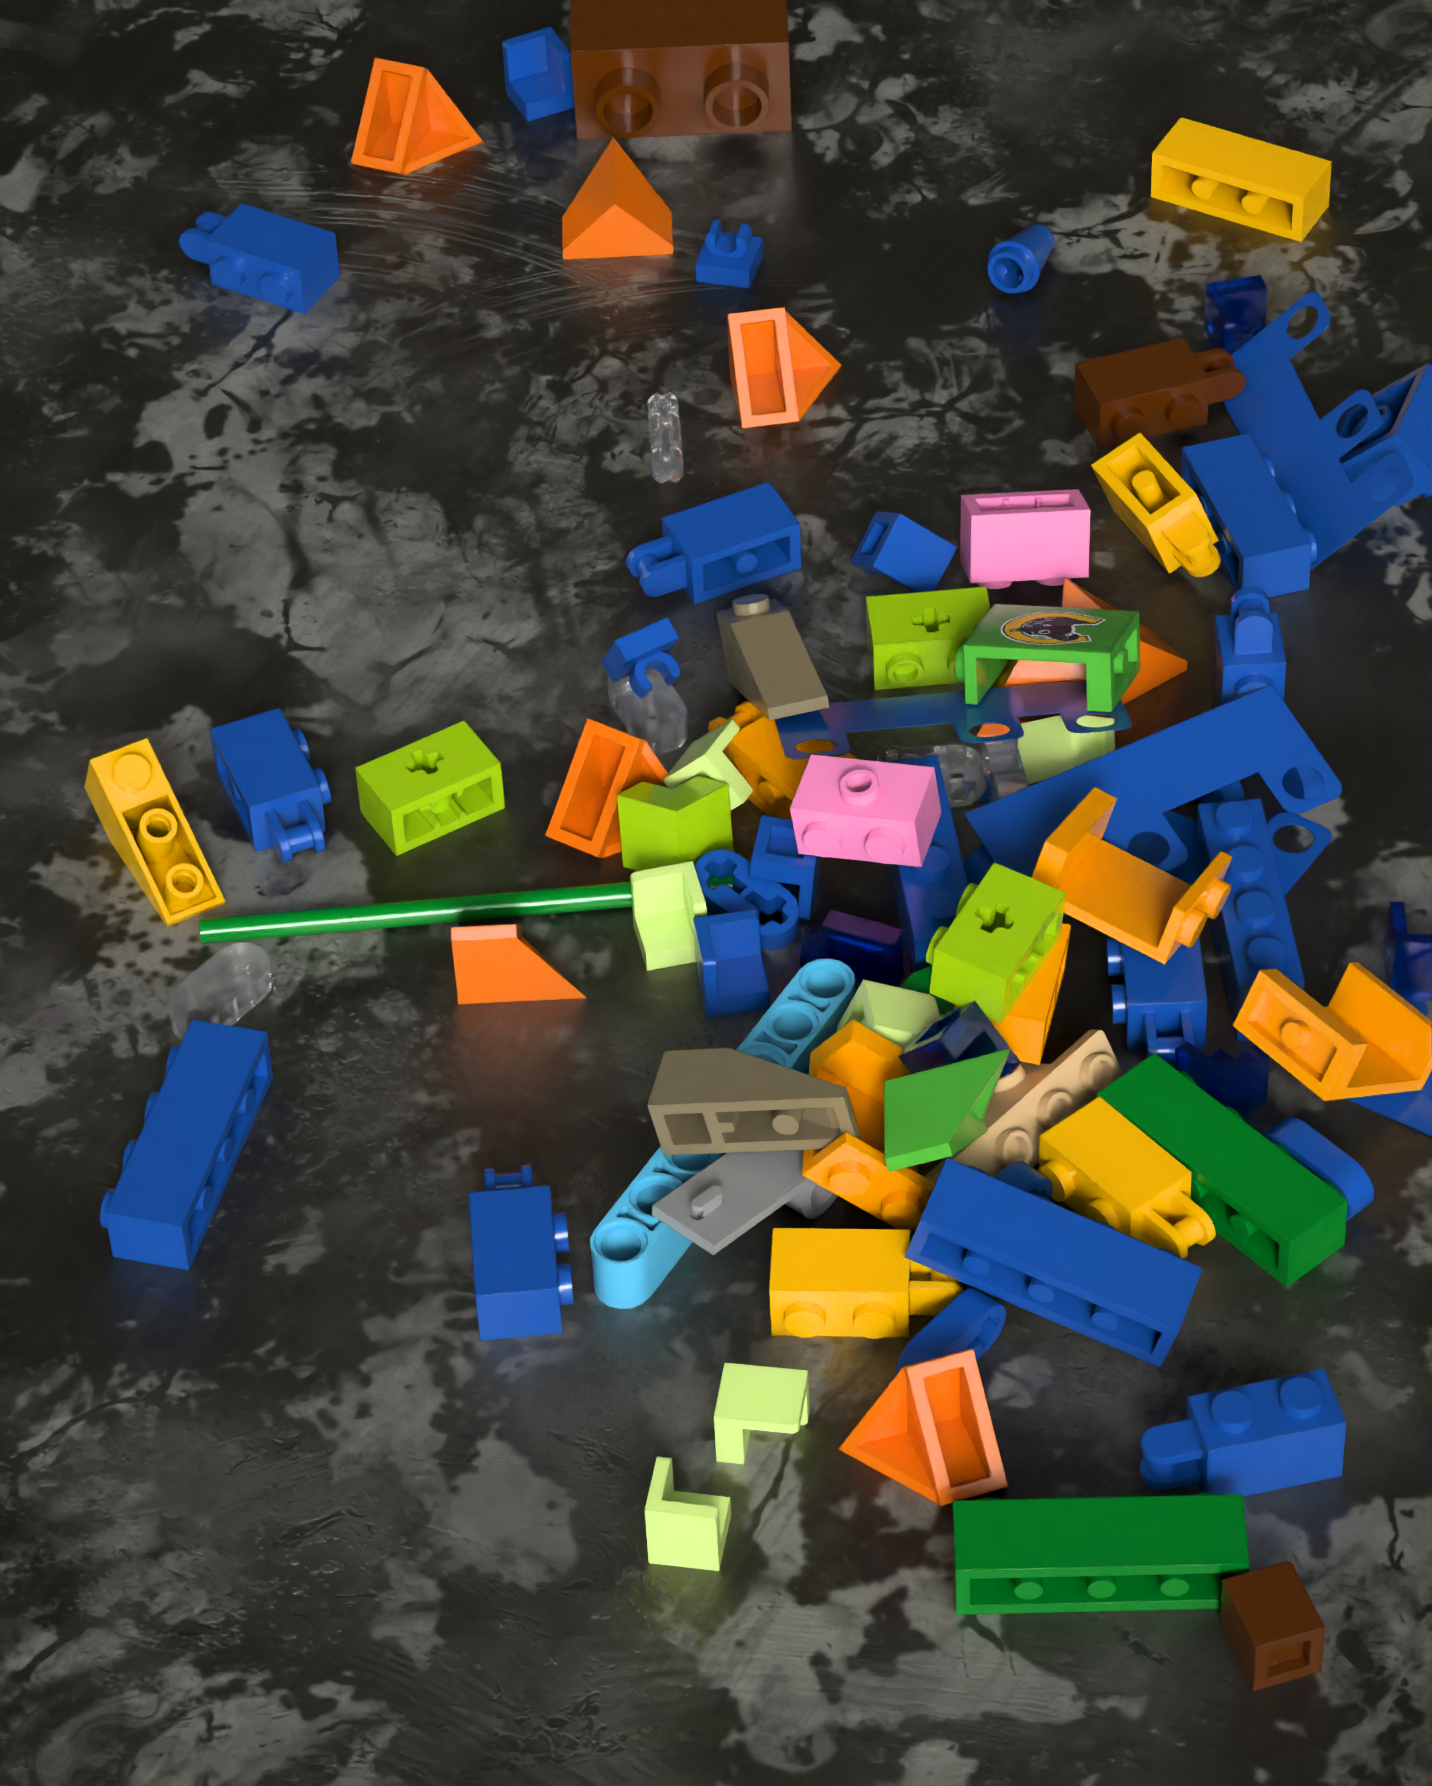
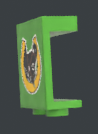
[955,604,1141,712]

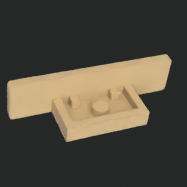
[925,1029,1124,1183]

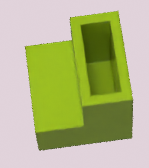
[617,776,734,871]

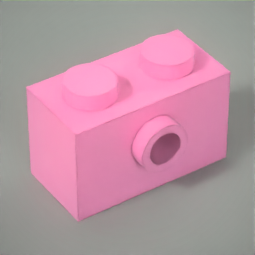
[960,489,1090,589]
[790,755,942,867]

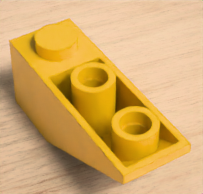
[84,738,225,927]

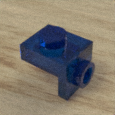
[800,910,904,987]

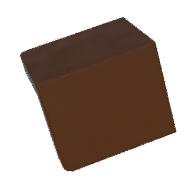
[1220,1561,1325,1692]

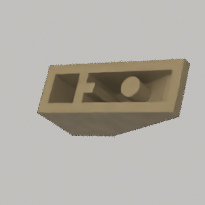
[716,594,829,721]
[647,1048,861,1155]

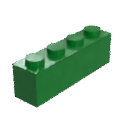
[1097,1053,1348,1287]
[953,1492,1249,1615]

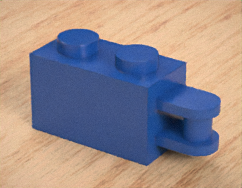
[179,203,340,314]
[626,482,802,604]
[1211,587,1286,709]
[209,708,331,863]
[1105,937,1207,1069]
[468,1164,574,1341]
[1140,1369,1346,1497]

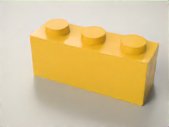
[1151,117,1332,242]

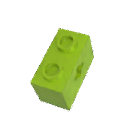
[866,587,991,690]
[355,721,505,856]
[926,863,1066,1024]

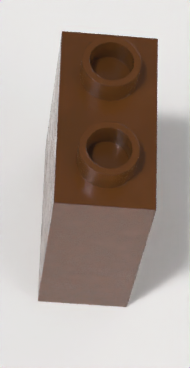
[571,0,792,140]

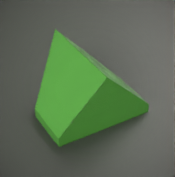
[884,1048,1011,1172]

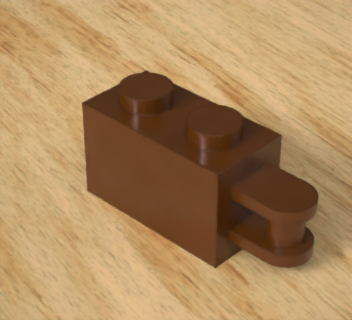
[1075,337,1246,450]

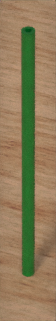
[199,874,734,944]

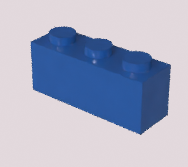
[1181,433,1318,598]

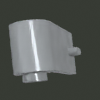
[652,1150,838,1255]

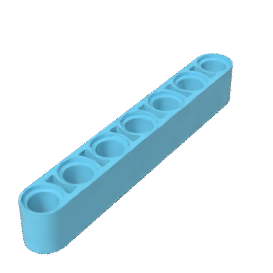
[590,958,855,1309]

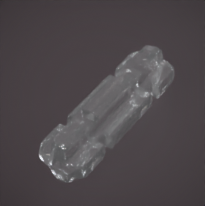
[647,392,684,484]

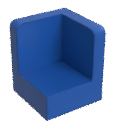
[502,26,575,122]
[850,511,957,593]
[750,815,821,920]
[693,910,770,1018]

